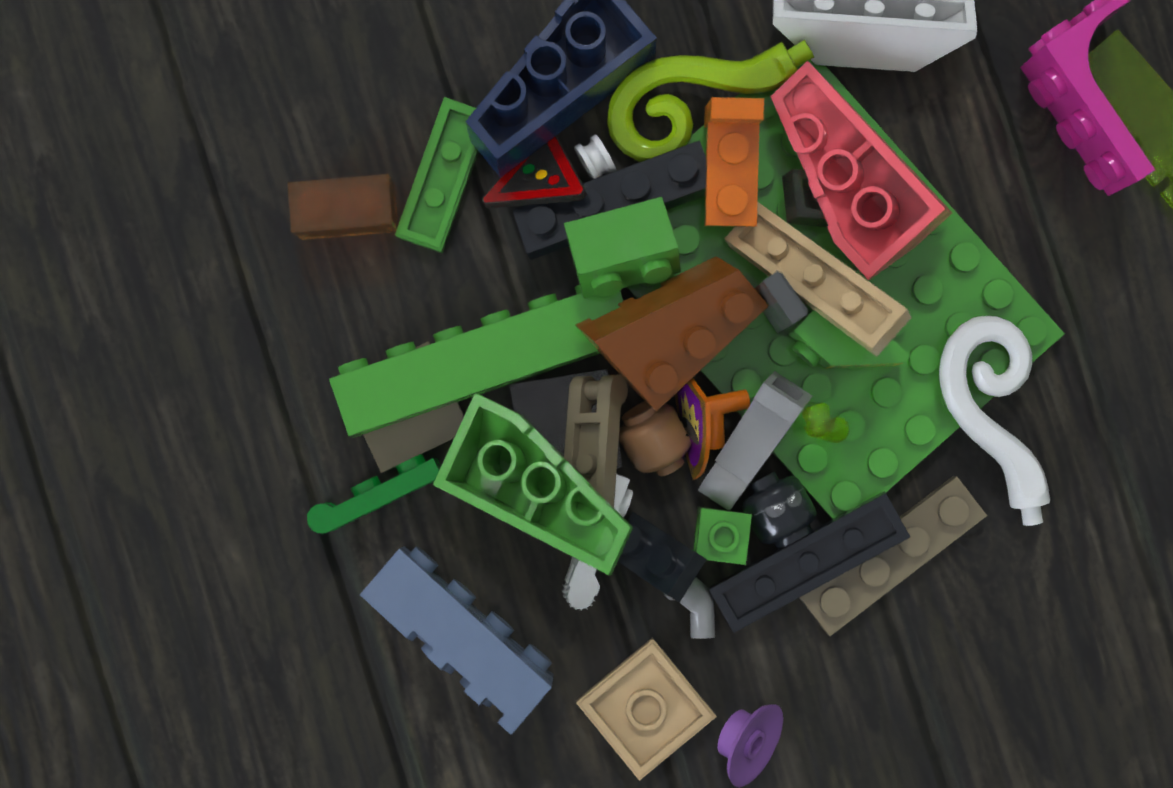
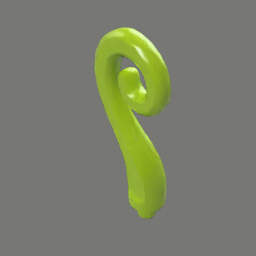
[607,39,814,162]

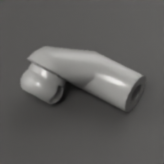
[664,577,715,639]

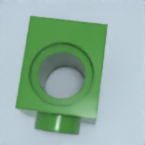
[692,506,752,565]

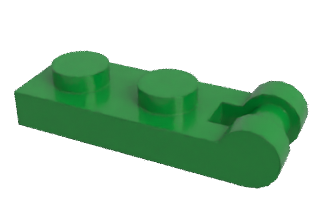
[307,454,441,534]

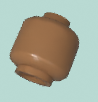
[619,401,691,476]

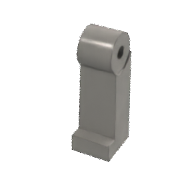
[698,371,813,511]

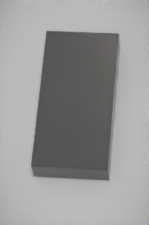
[755,271,808,334]

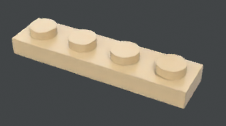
[724,202,912,357]

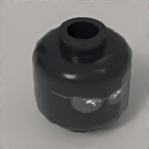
[742,471,817,549]

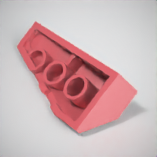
[770,61,952,280]

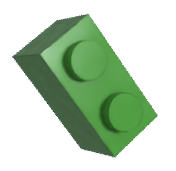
[564,197,681,299]

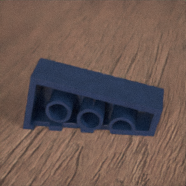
[466,0,657,178]

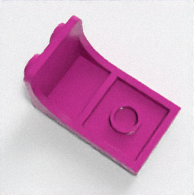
[1020,0,1155,196]

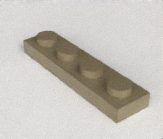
[799,476,987,636]

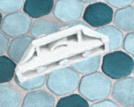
[773,0,977,72]

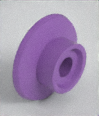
[717,704,783,787]

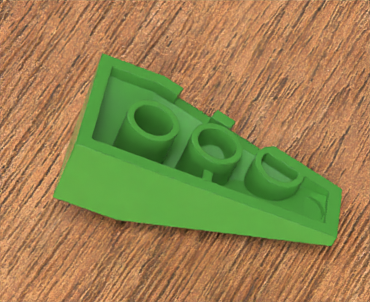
[433,393,633,575]

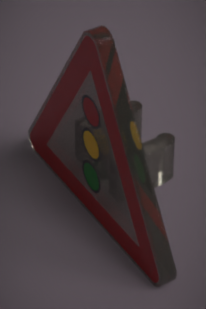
[482,135,587,209]

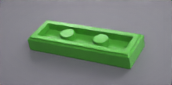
[395,97,479,254]

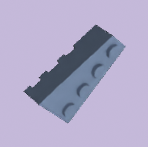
[360,546,554,735]

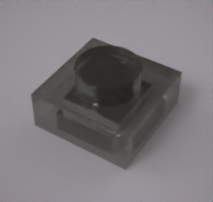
[782,169,828,227]

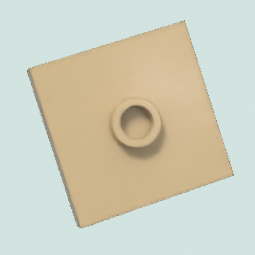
[576,637,717,781]

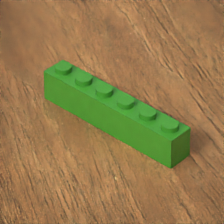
[329,284,623,438]

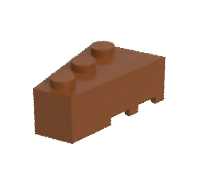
[576,256,769,411]

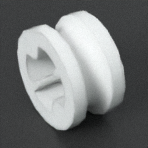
[574,134,617,180]

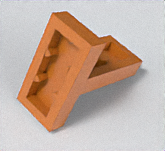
[704,97,764,227]

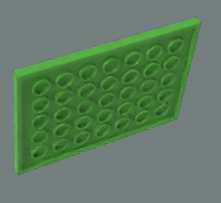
[626,45,1065,520]

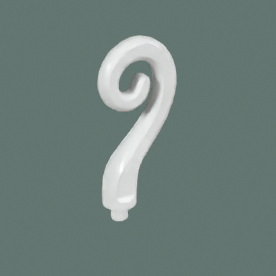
[939,316,1050,526]

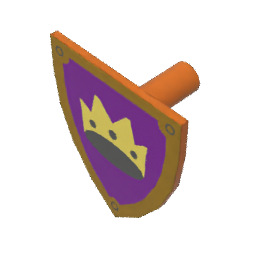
[675,378,750,480]

